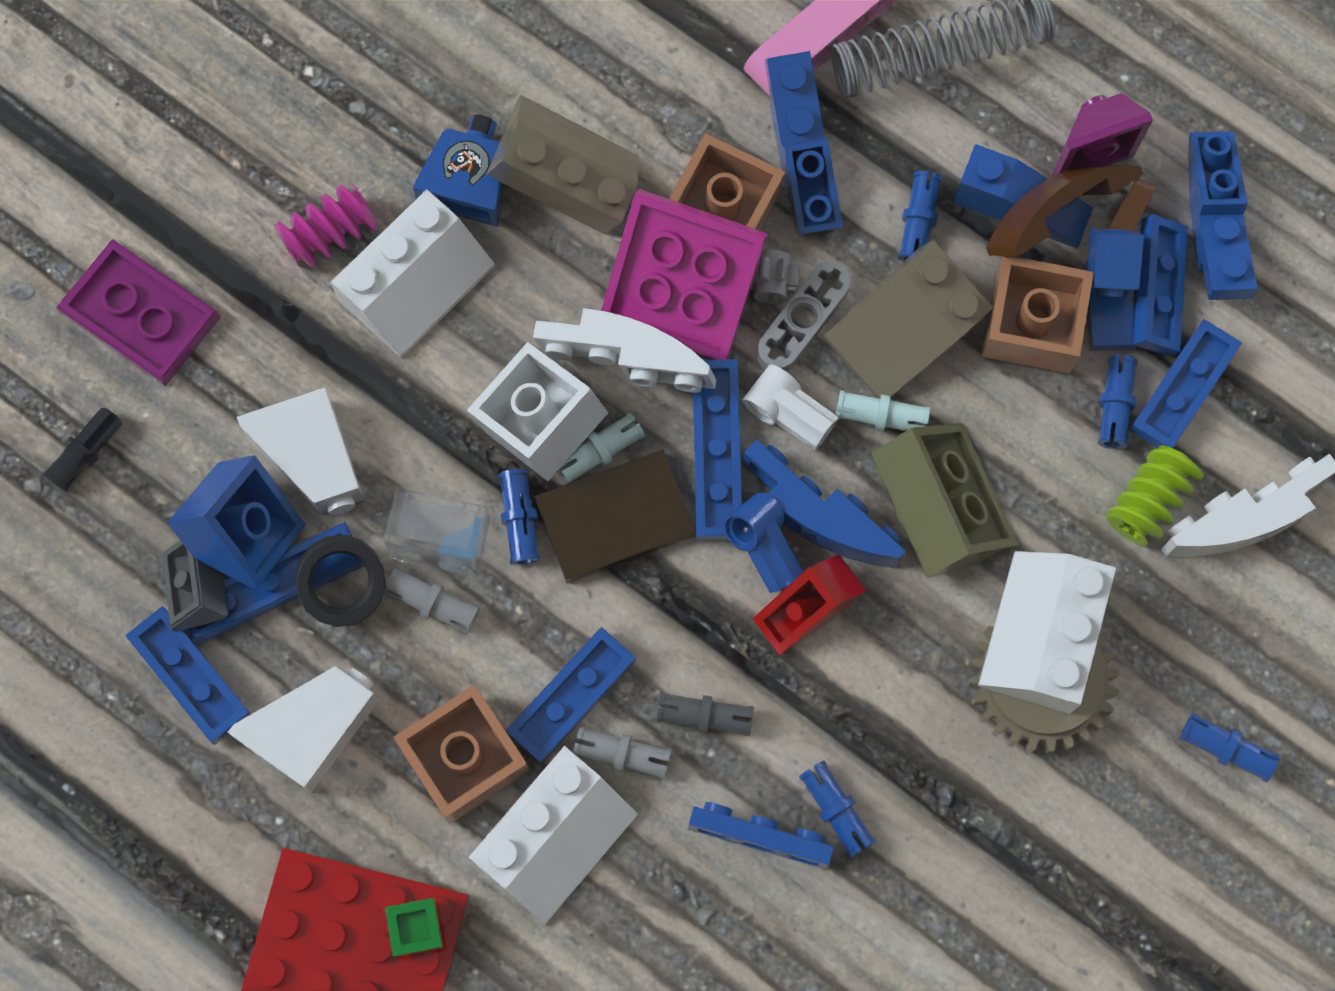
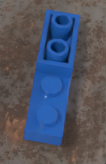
[764,51,843,235]
[1188,131,1258,300]
[742,439,906,568]

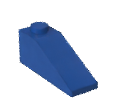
[953,144,1093,249]

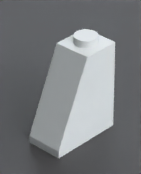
[237,387,364,515]
[227,666,379,793]

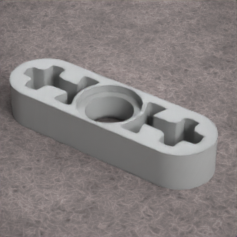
[757,261,851,372]

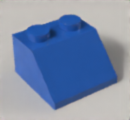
[167,455,306,588]

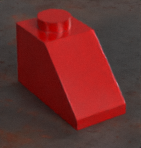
[752,554,866,656]

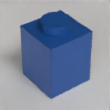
[1087,228,1144,297]

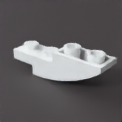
[533,308,716,393]
[1161,454,1335,557]

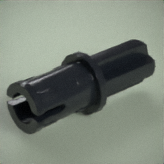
[43,407,122,492]

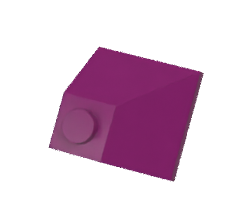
[1051,93,1153,176]

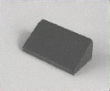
[162,540,228,632]

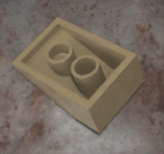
[822,239,993,398]

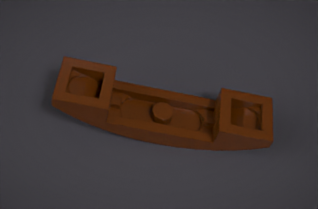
[986,165,1143,256]

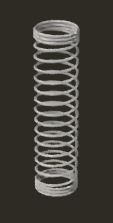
[831,0,1055,99]

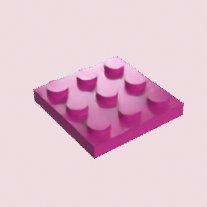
[601,189,768,360]

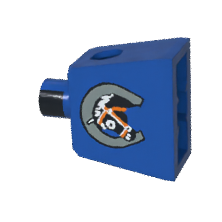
[413,114,504,227]

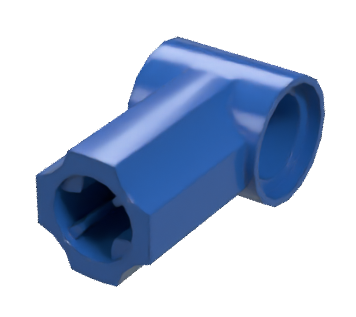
[723,493,803,593]

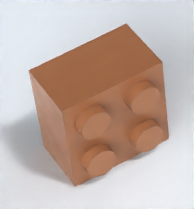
[669,133,785,231]
[981,256,1094,374]
[393,684,530,824]

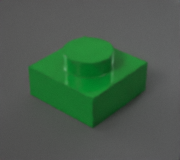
[385,898,443,958]

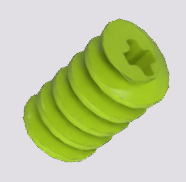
[1106,445,1204,547]

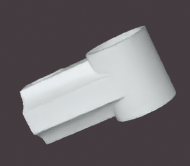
[742,364,839,451]

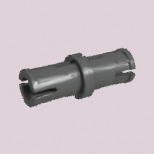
[656,692,754,737]

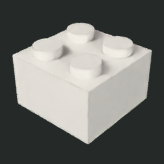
[467,342,608,481]

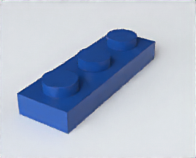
[1133,214,1188,356]
[1129,319,1242,448]
[125,606,251,745]
[505,627,636,765]
[688,802,834,869]

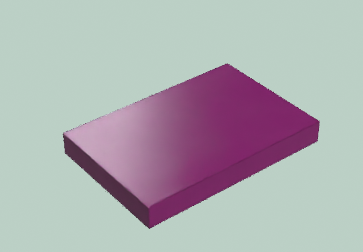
[56,239,221,386]

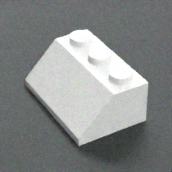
[331,189,495,359]
[978,551,1116,714]
[469,746,638,925]

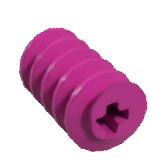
[274,183,377,268]

